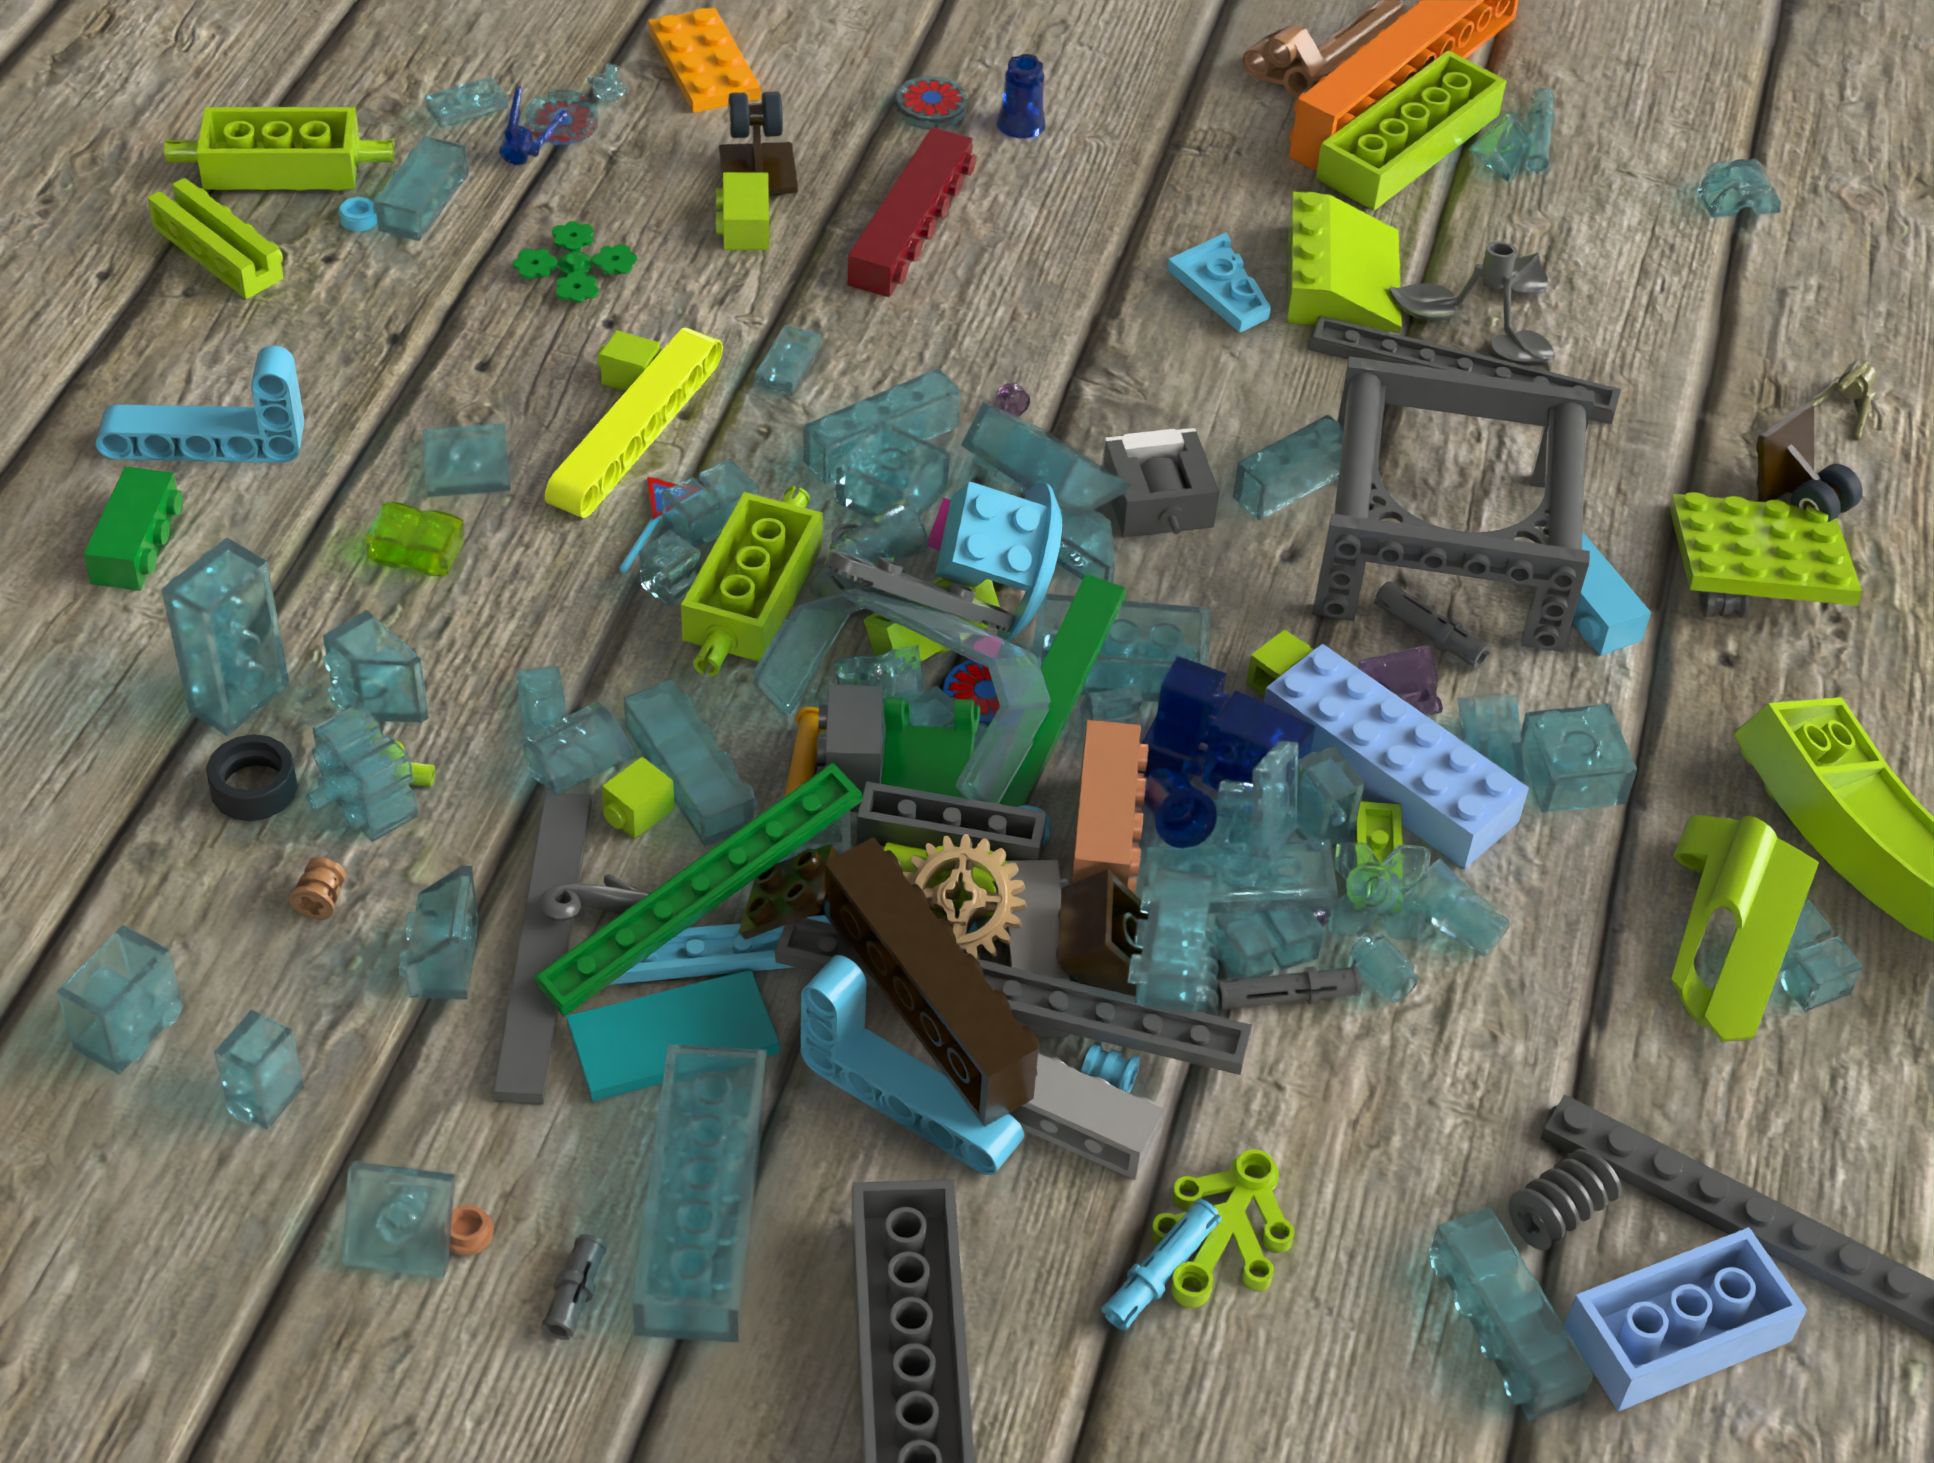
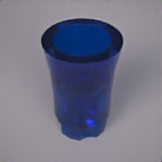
[996,54,1046,139]
[1144,768,1217,849]

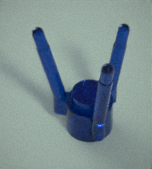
[499,86,568,165]

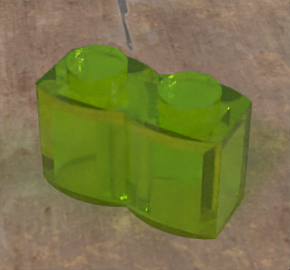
[365,502,465,576]

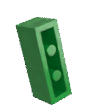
[83,467,183,591]

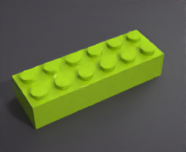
[1316,50,1507,211]

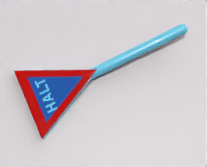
[619,476,704,574]

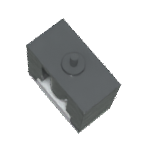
[1101,428,1219,538]

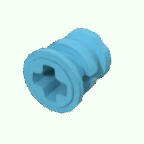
[1081,1042,1140,1093]

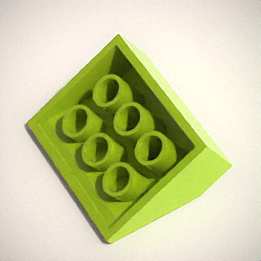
[1287,192,1402,333]

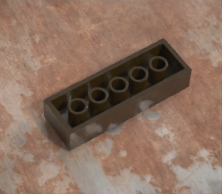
[825,837,1040,1127]

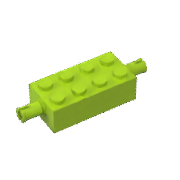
[164,107,395,191]
[681,486,823,677]

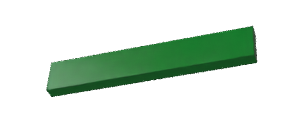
[978,573,1127,807]

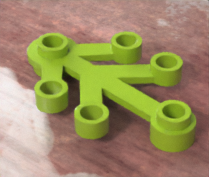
[1151,1149,1295,1308]

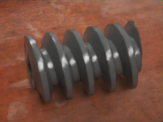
[1509,1149,1622,1251]

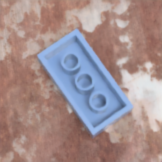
[1564,1228,1807,1412]

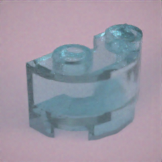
[1697,159,1781,218]
[834,645,926,715]

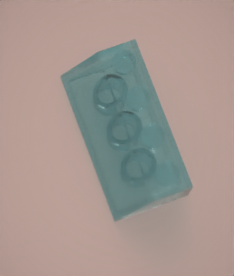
[961,402,1131,517]

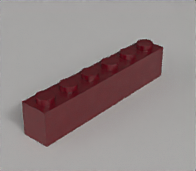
[847,127,976,298]

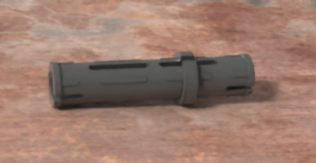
[1374,581,1491,669]
[1216,966,1361,1010]

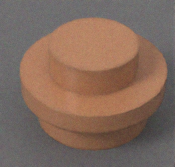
[442,1205,494,1255]

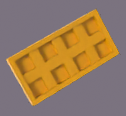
[648,7,761,113]

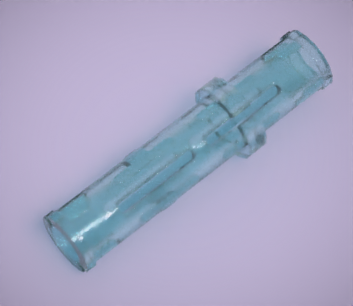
[1526,88,1556,173]

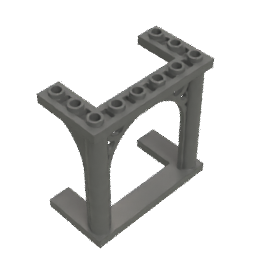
[1312,356,1595,652]

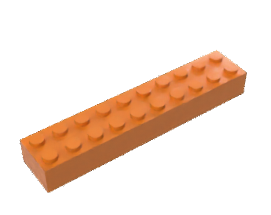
[1289,0,1519,172]

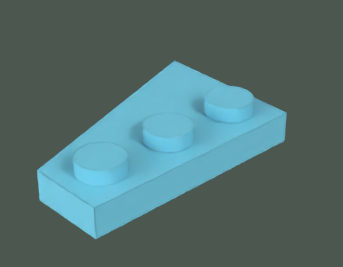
[1167,233,1271,332]

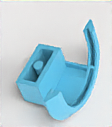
[935,481,1062,649]

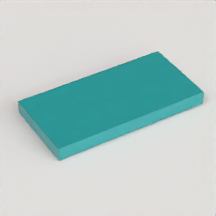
[566,969,779,1102]

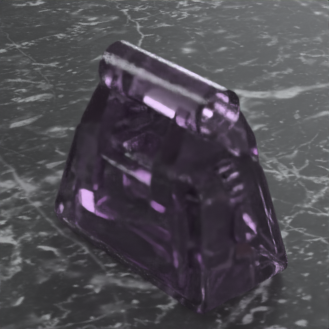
[1357,645,1443,716]

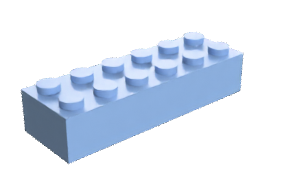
[1260,644,1529,870]

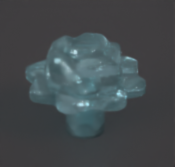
[587,63,629,102]

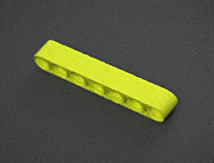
[545,328,723,518]

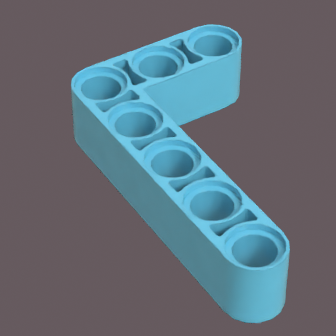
[96,346,304,462]
[801,955,1025,1176]

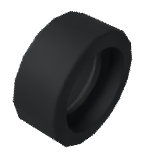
[206,734,298,821]

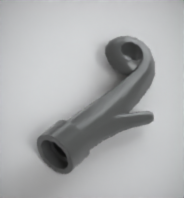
[539,874,689,928]

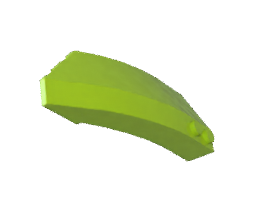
[1733,697,1934,942]

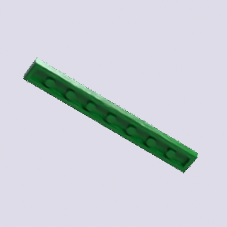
[534,763,862,1017]

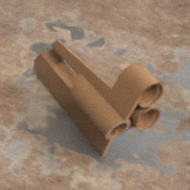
[1242,0,1419,97]

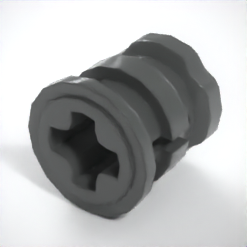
[1700,591,1750,618]

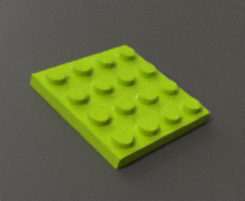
[1669,492,1862,606]

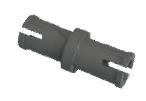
[541,1234,607,1340]

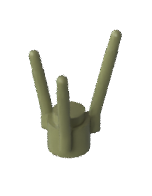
[1808,360,1877,440]

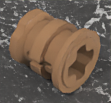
[288,857,347,920]

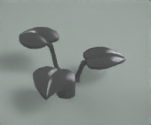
[1390,242,1555,365]

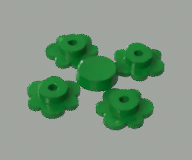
[513,221,637,303]

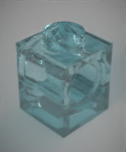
[639,530,700,608]

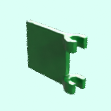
[881,697,980,799]

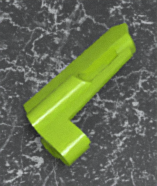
[1671,815,1819,1043]

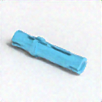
[1101,1199,1222,1331]

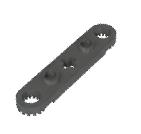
[824,549,1016,633]

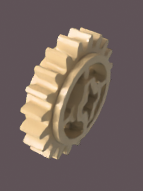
[903,834,1027,959]

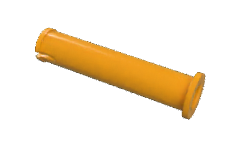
[784,707,827,797]

